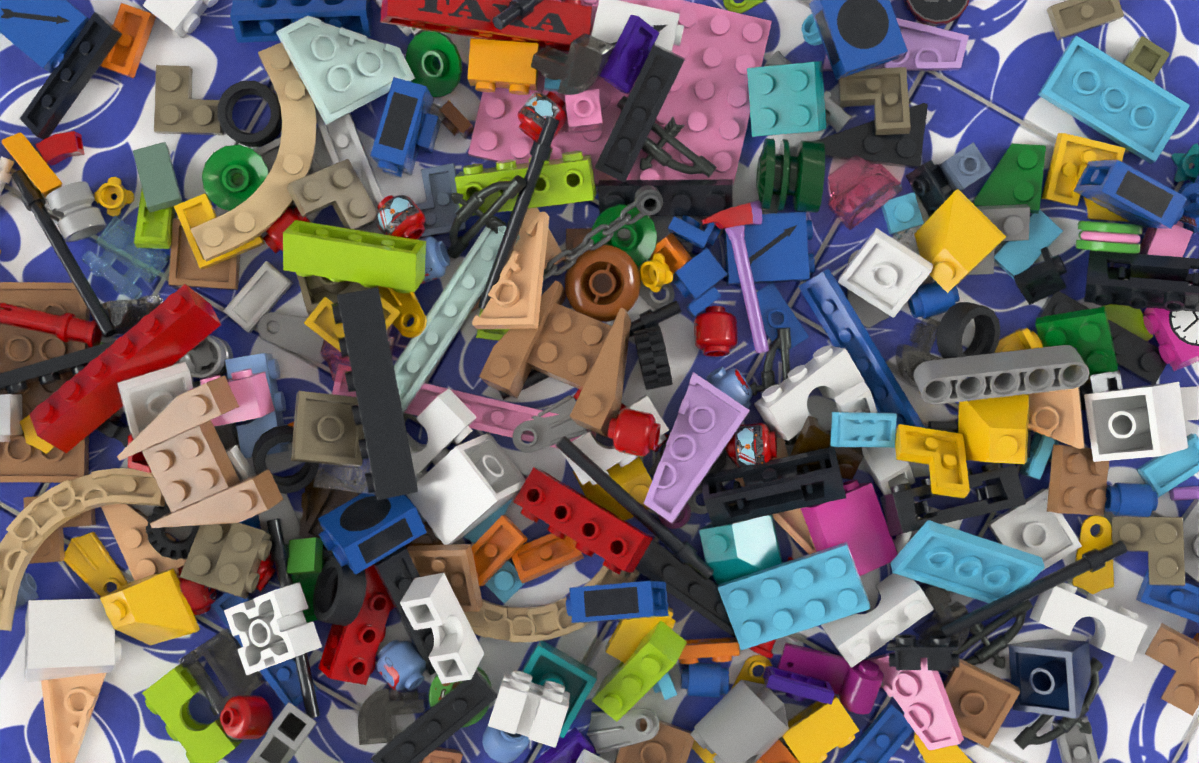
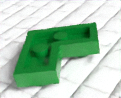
[1035,306,1118,375]

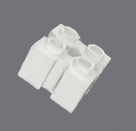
[224,582,322,675]
[488,670,570,748]

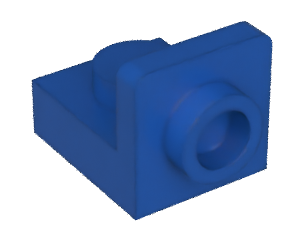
[668,215,722,250]

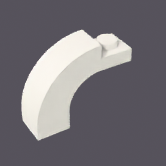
[834,381,915,496]

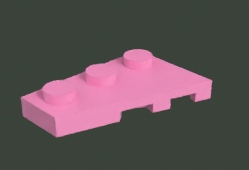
[867,652,964,751]

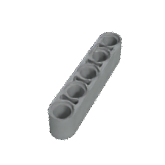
[913,345,1090,405]

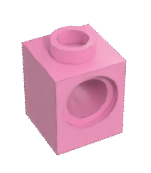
[565,89,603,134]
[1138,221,1193,257]

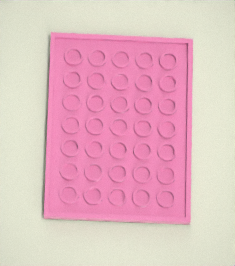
[468,0,772,186]

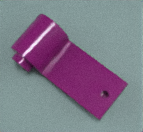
[777,642,884,715]

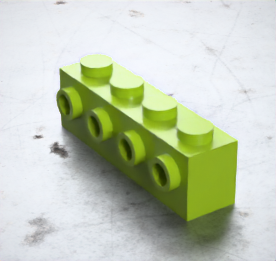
[455,151,596,216]
[283,220,426,293]

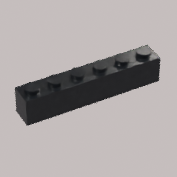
[331,288,418,500]

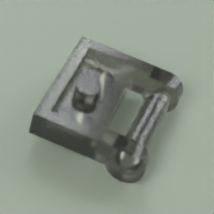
[178,628,265,716]

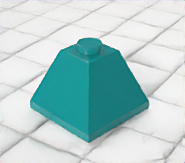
[699,514,782,584]

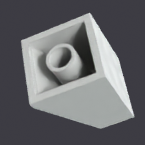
[1084,382,1188,462]
[406,433,526,545]
[25,599,121,682]

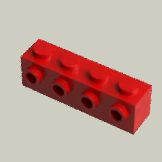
[513,467,653,575]
[318,565,394,685]

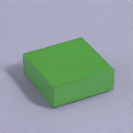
[287,537,323,575]

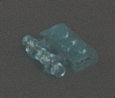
[81,216,170,301]

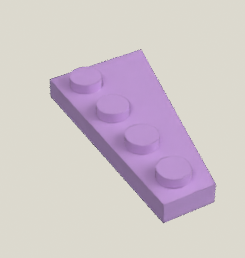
[822,18,969,71]
[644,372,750,524]

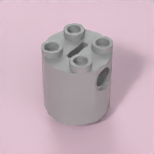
[690,679,789,763]

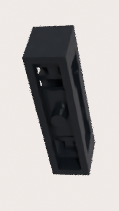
[1084,250,1199,312]
[702,446,846,527]
[880,463,1026,536]

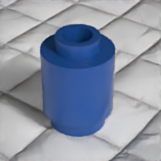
[907,281,960,319]
[1105,483,1158,517]
[680,663,729,698]

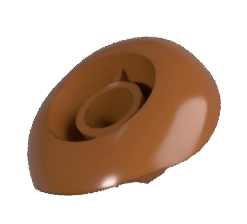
[564,245,641,322]

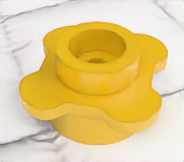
[94,177,135,217]
[640,253,673,292]

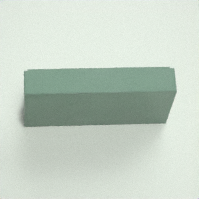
[133,142,183,213]

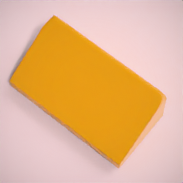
[1,132,62,198]

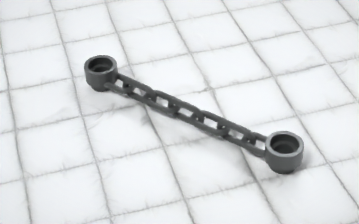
[543,185,663,281]

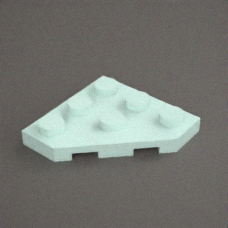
[276,16,415,124]

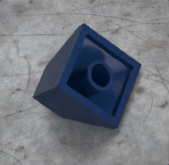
[1008,639,1091,719]

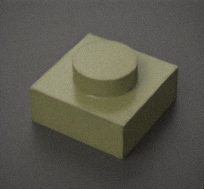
[1122,36,1170,82]

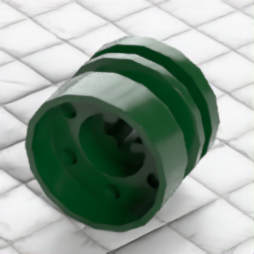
[756,138,825,213]

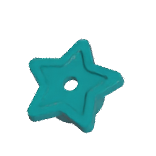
[1171,144,1199,183]

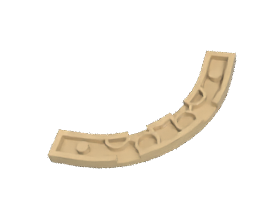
[190,42,317,262]
[0,468,165,631]
[464,566,639,642]

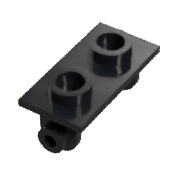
[905,160,954,218]
[887,634,960,671]

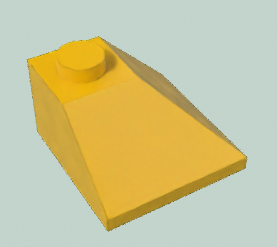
[914,189,1006,293]
[958,394,1029,464]
[573,456,652,521]
[100,568,200,645]

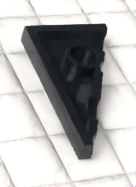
[816,103,928,169]

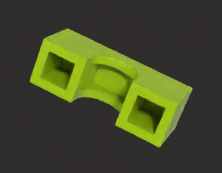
[591,621,687,722]
[142,663,243,763]

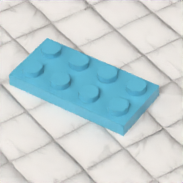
[1038,36,1190,164]
[891,520,1045,603]
[717,542,871,650]

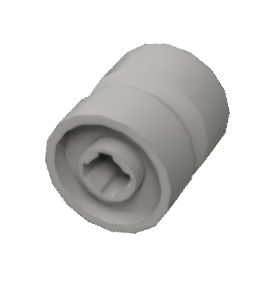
[46,181,106,242]
[179,335,233,378]

